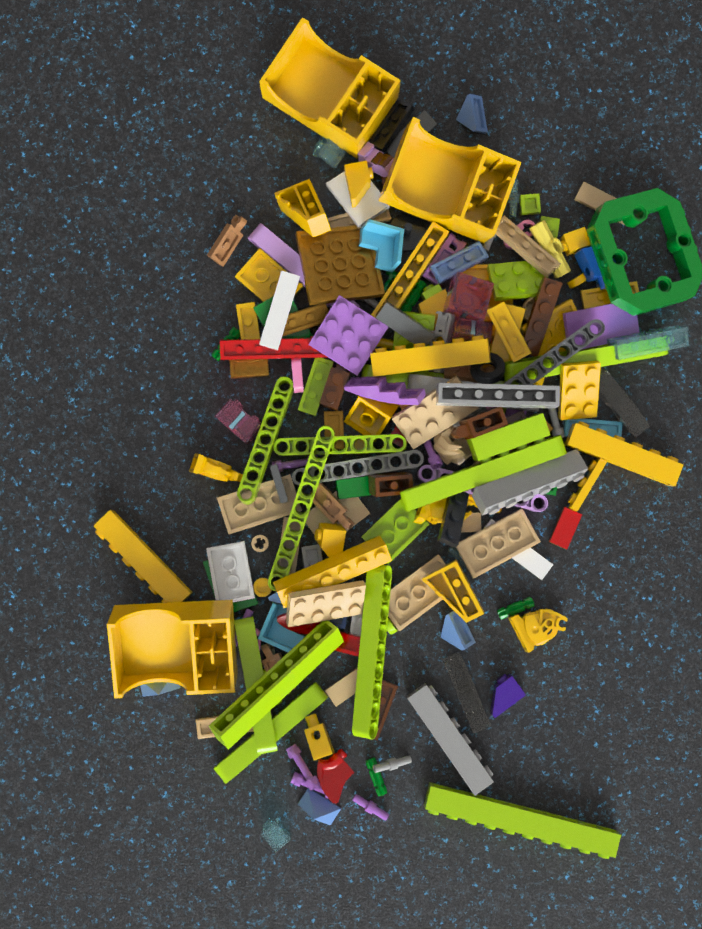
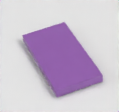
[562,303,640,349]

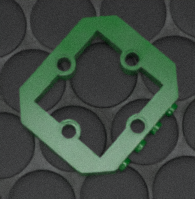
[586,188,702,316]

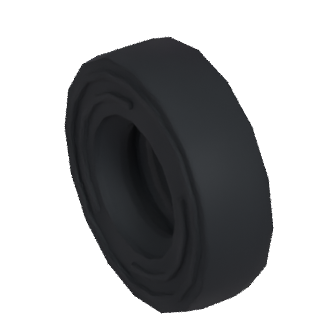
[470,353,505,384]

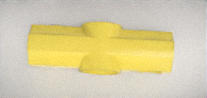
[529,220,571,278]

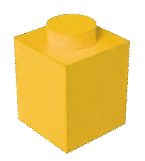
[560,227,591,256]

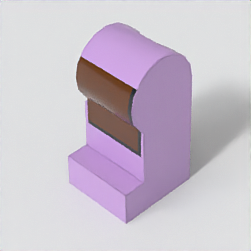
[358,142,394,177]

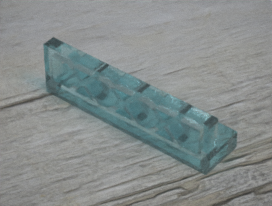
[607,325,689,360]

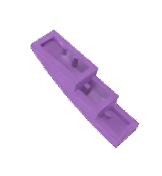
[344,376,426,405]

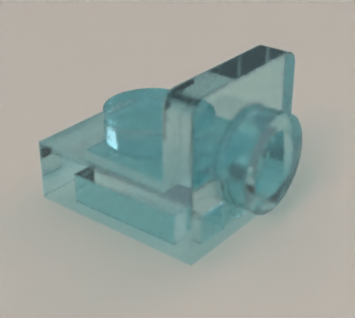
[312,138,346,168]

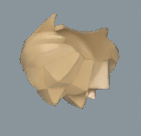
[434,425,472,465]

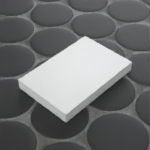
[326,171,390,228]
[206,541,255,602]

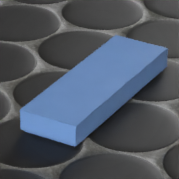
[430,241,489,284]

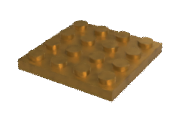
[295,225,385,305]

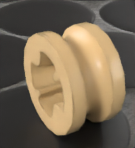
[251,535,269,552]

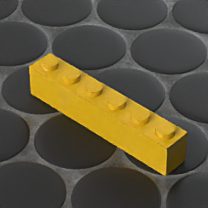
[371,221,449,318]
[370,335,491,377]
[564,421,683,486]
[94,510,193,603]
[273,535,392,608]

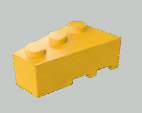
[274,179,331,237]
[422,559,484,623]

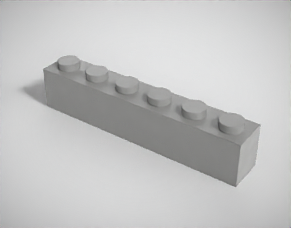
[436,383,560,408]
[472,449,588,516]
[407,683,494,795]

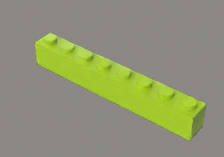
[209,620,344,750]

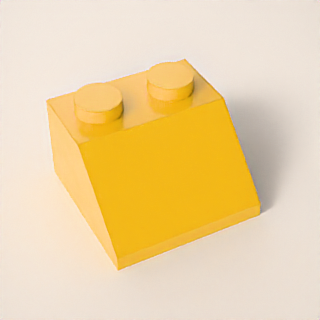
[343,396,399,442]

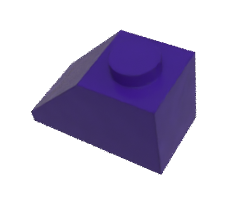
[490,674,526,718]

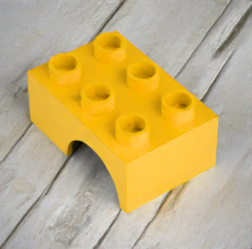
[259,17,401,159]
[378,117,521,243]
[107,600,238,698]

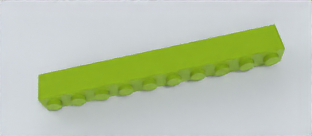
[424,782,621,859]

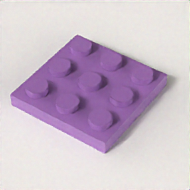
[308,295,388,376]

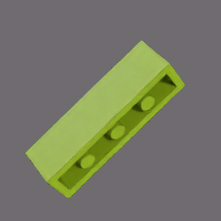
[466,413,550,463]

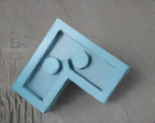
[359,219,404,272]
[258,603,305,652]

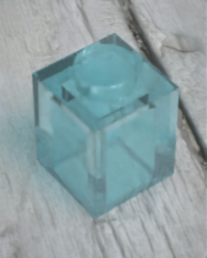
[261,817,292,852]

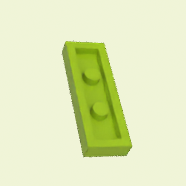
[298,358,334,416]

